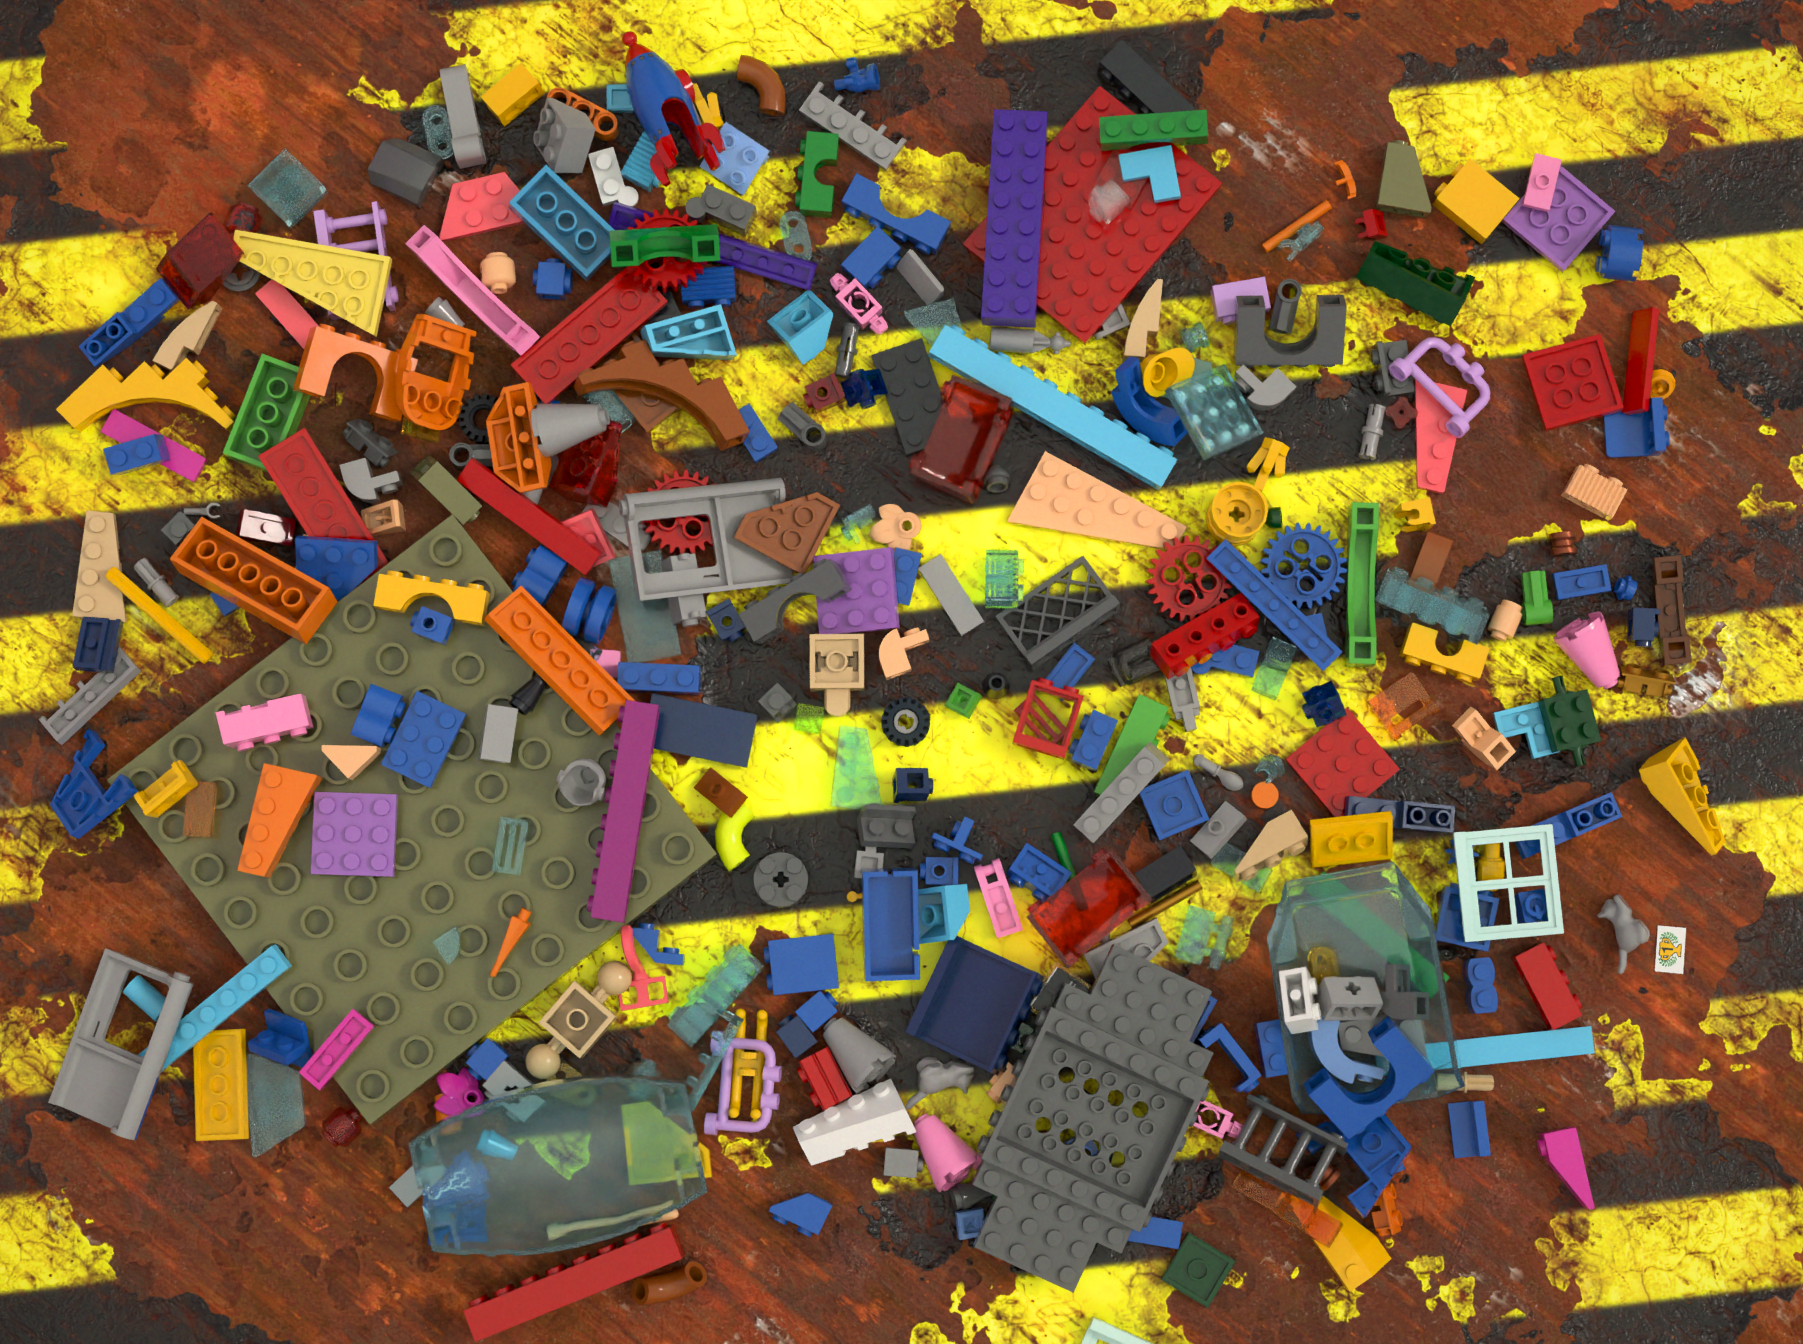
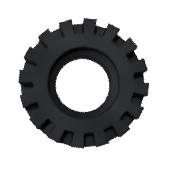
[458,394,497,444]

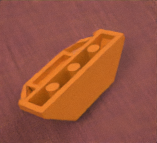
[486,382,552,493]

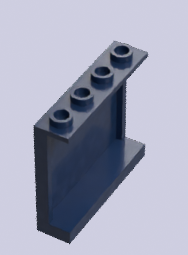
[905,936,1044,1076]

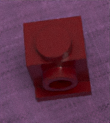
[802,373,845,414]

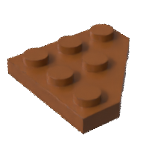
[732,492,840,574]

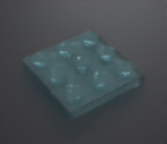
[1165,364,1264,461]

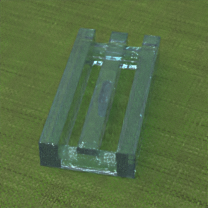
[492,817,528,875]

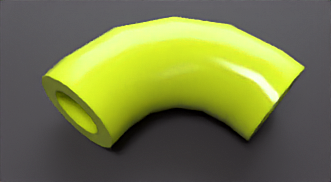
[715,803,755,872]

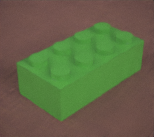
[223,354,310,473]

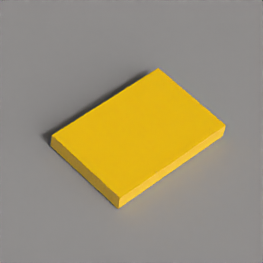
[1310,811,1393,868]

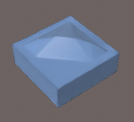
[955,1207,985,1240]

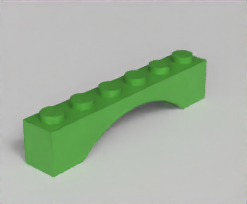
[1345,502,1379,667]

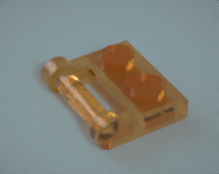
[1367,671,1440,741]

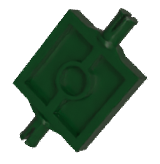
[1538,675,1601,767]

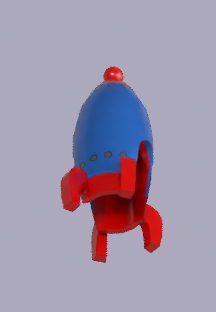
[622,31,725,187]

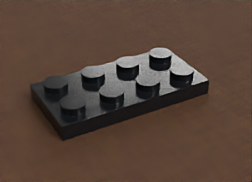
[871,338,957,457]

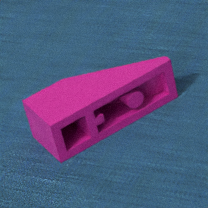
[1537,1126,1595,1210]

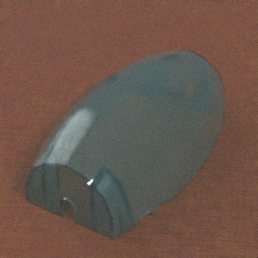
[408,1074,708,1257]

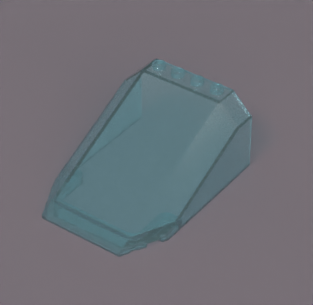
[1267,862,1465,1115]

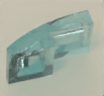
[1251,637,1297,700]
[1210,843,1273,894]

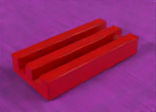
[1014,694,1066,744]

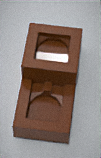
[1408,530,1453,593]

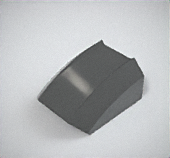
[367,138,445,209]

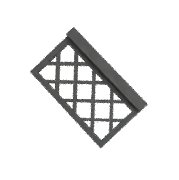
[995,556,1121,671]

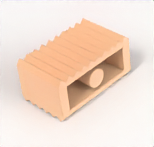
[1561,464,1627,521]

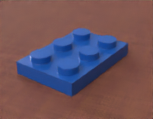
[381,691,467,788]

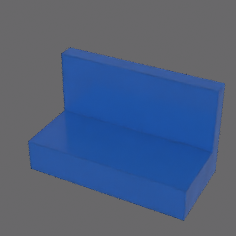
[1447,1100,1491,1158]

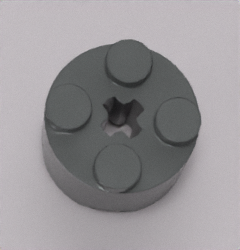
[753,852,808,909]

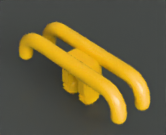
[728,1008,768,1119]

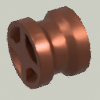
[1549,531,1578,557]
[1308,1164,1342,1191]

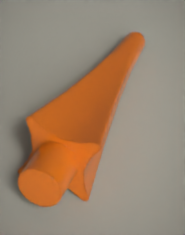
[490,907,532,977]

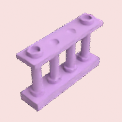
[313,201,399,320]

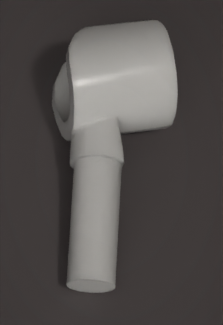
[184,503,221,521]

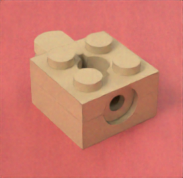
[810,634,865,717]

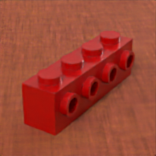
[1150,593,1260,680]

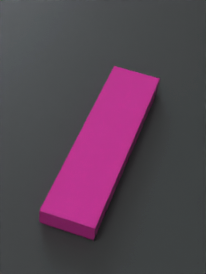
[100,409,208,483]

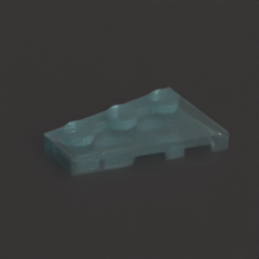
[830,725,883,810]

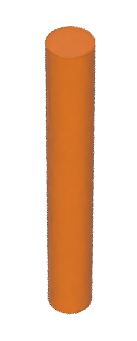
[1261,200,1332,253]

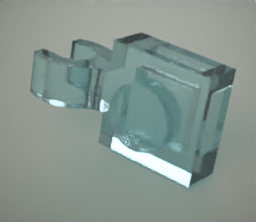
[1277,220,1325,261]

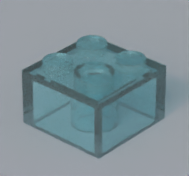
[247,148,328,229]

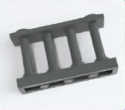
[1219,1094,1348,1207]

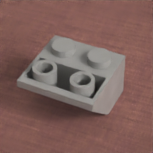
[533,98,596,173]

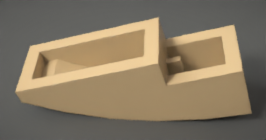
[1123,279,1163,362]
[152,301,223,372]

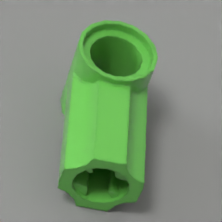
[1521,571,1553,626]

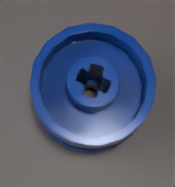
[562,577,618,645]

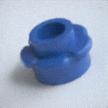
[1614,575,1637,601]

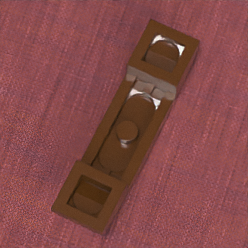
[1653,555,1692,665]

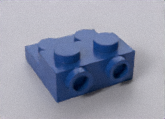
[1433,883,1499,952]

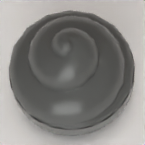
[983,464,1010,493]

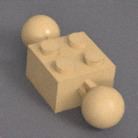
[525,960,632,1079]

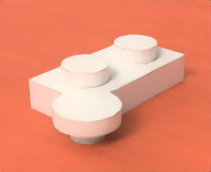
[588,147,639,207]

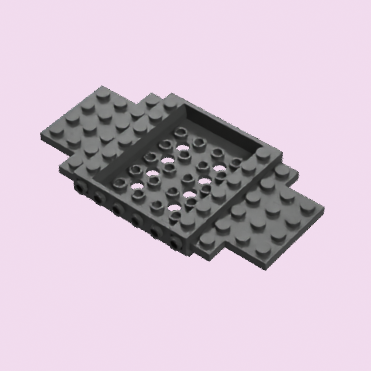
[971,944,1213,1293]

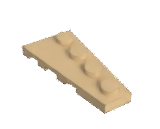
[72,510,128,623]

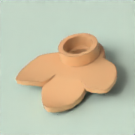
[869,504,922,551]

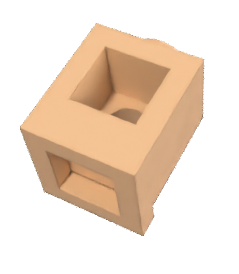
[986,1062,1014,1104]

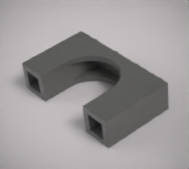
[1233,295,1347,368]

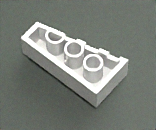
[793,1078,916,1166]

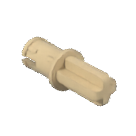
[1439,1072,1494,1093]

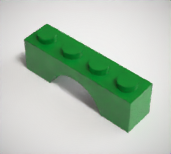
[1099,110,1208,151]
[609,224,720,267]

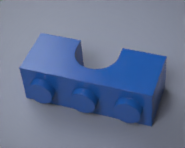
[617,662,701,695]

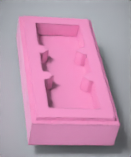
[1522,153,1562,212]

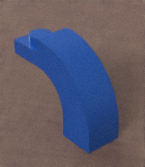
[1111,356,1188,446]

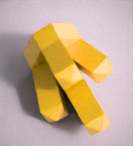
[693,83,724,131]
[1246,437,1290,492]

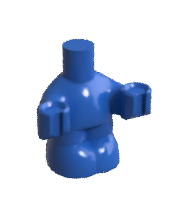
[834,57,880,92]

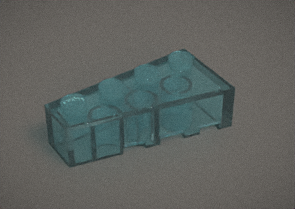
[1375,566,1490,644]
[667,943,766,1047]

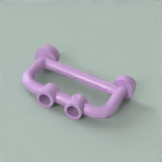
[1388,337,1491,438]
[704,1031,782,1135]

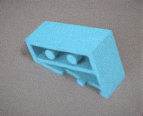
[640,304,737,360]

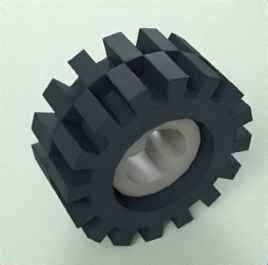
[882,697,930,747]

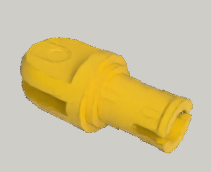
[1477,843,1505,892]

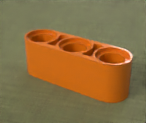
[547,87,620,141]

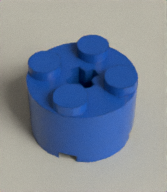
[1595,225,1643,282]

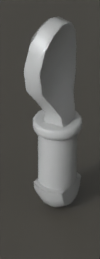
[1193,754,1243,791]

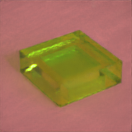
[794,703,825,735]

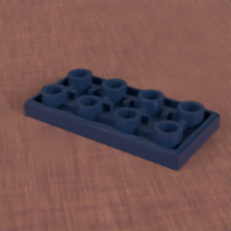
[650,693,758,768]

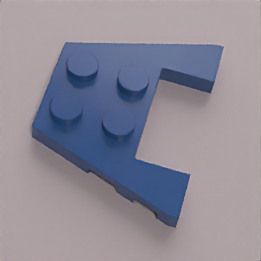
[50,729,138,839]
[1296,1114,1411,1219]

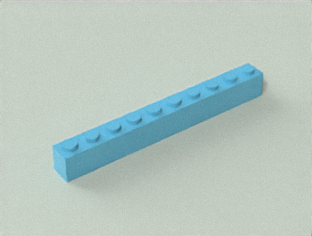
[928,325,1178,491]

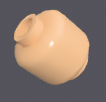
[480,252,516,294]

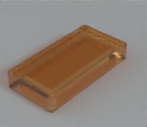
[183,781,217,838]

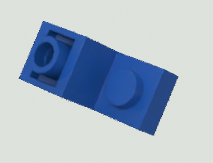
[632,923,685,966]

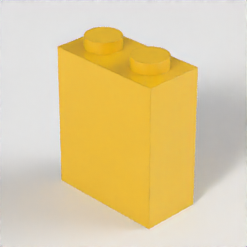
[1432,159,1520,245]

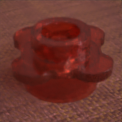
[1386,396,1418,428]

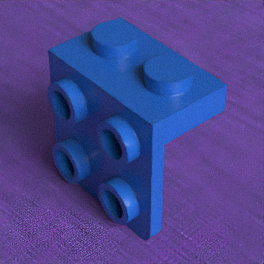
[1603,397,1670,458]

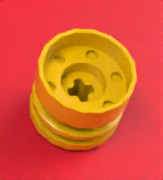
[1205,482,1268,547]

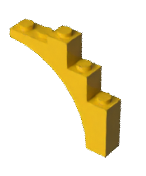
[56,358,237,433]

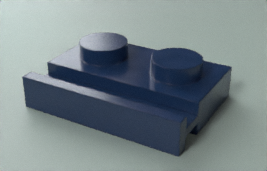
[73,617,123,673]

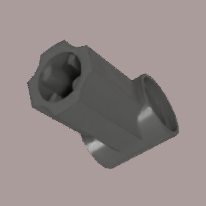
[1268,279,1302,335]
[777,402,828,451]
[449,443,493,471]

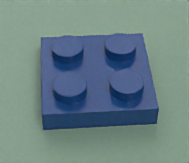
[1139,770,1209,841]

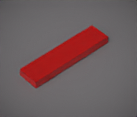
[1622,307,1659,415]

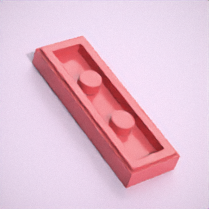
[255,279,319,349]

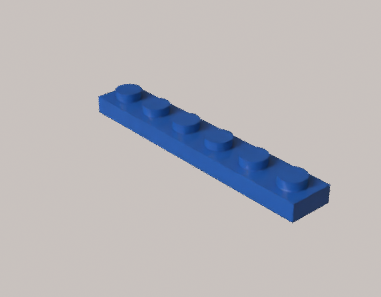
[1206,539,1342,672]

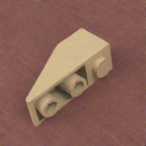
[1234,810,1308,883]

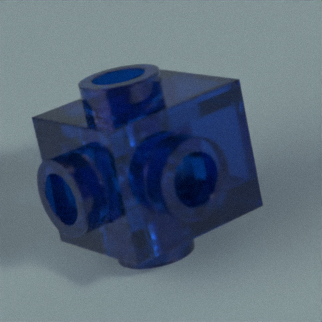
[840,369,888,410]
[1301,681,1347,727]

